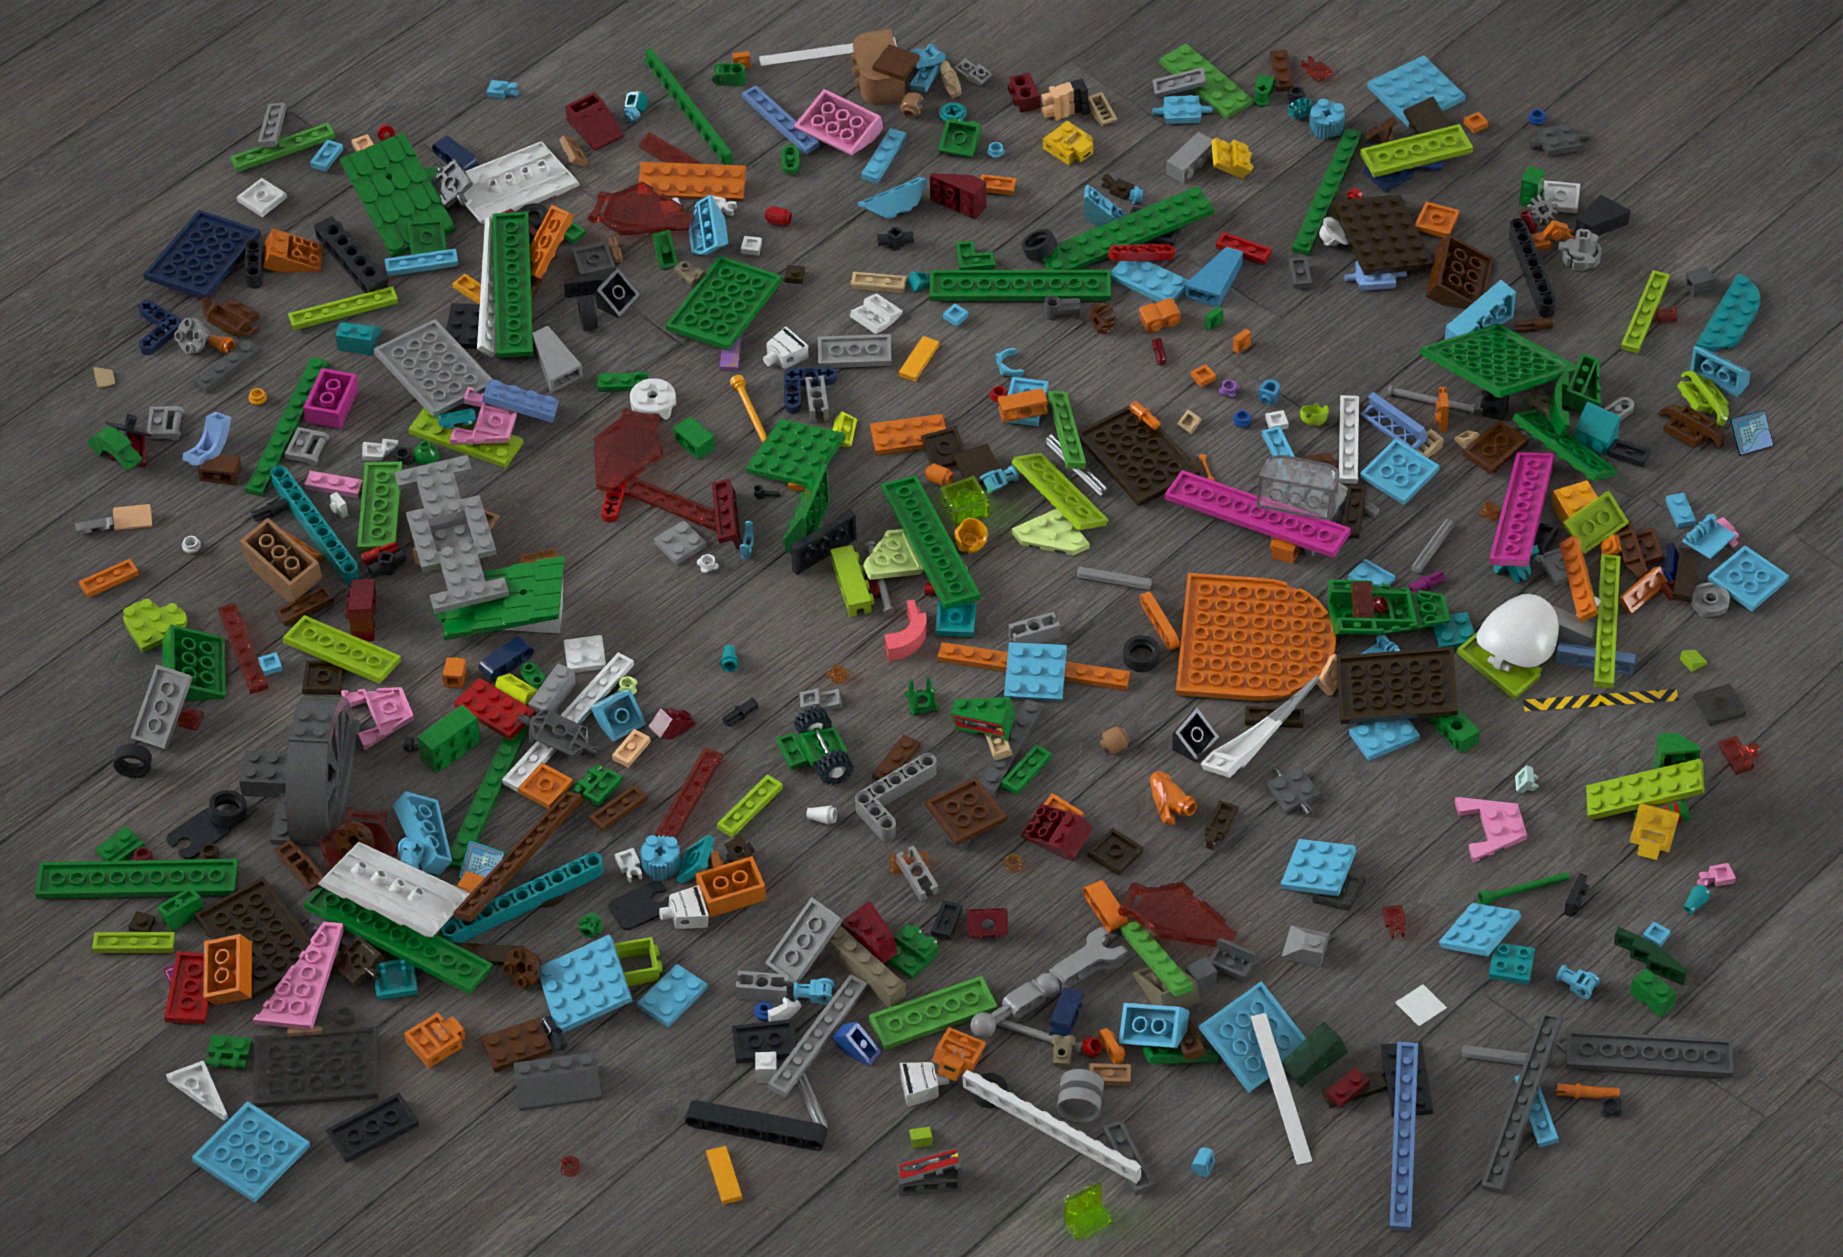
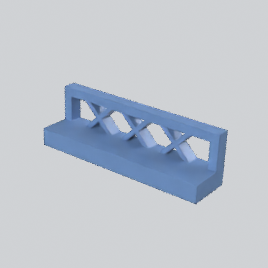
[1360,392,1428,450]
[1555,642,1636,675]

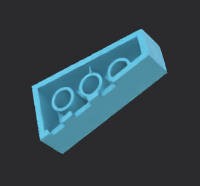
[1445,280,1516,339]
[392,791,452,875]

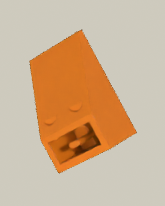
[262,228,323,273]

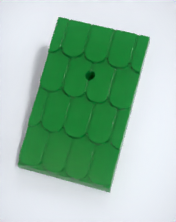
[340,132,456,258]
[443,556,565,641]

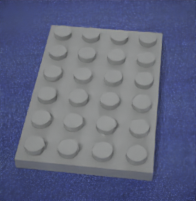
[374,319,493,418]

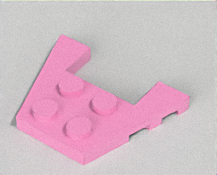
[450,387,518,445]
[341,687,414,750]
[1455,797,1527,863]

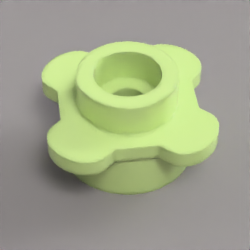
[618,676,638,695]

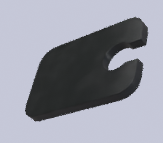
[166,808,231,860]
[609,881,669,930]

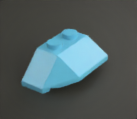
[858,177,928,219]
[688,194,729,255]

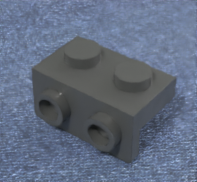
[1209,938,1256,982]

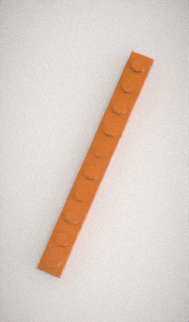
[938,642,1131,691]

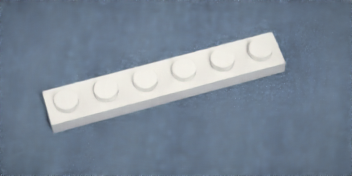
[1339,395,1359,484]

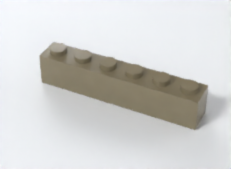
[823,926,906,1008]

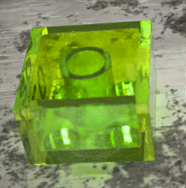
[940,476,990,528]

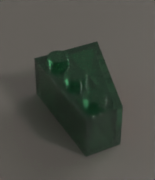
[1282,1022,1348,1087]

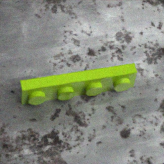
[717,774,783,838]
[92,932,176,953]

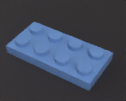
[482,379,559,423]

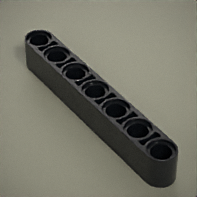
[1509,218,1556,318]
[684,1100,828,1151]

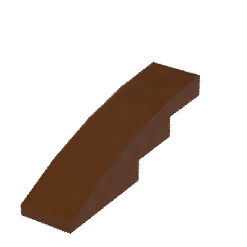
[274,839,324,892]

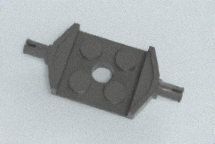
[517,709,599,761]

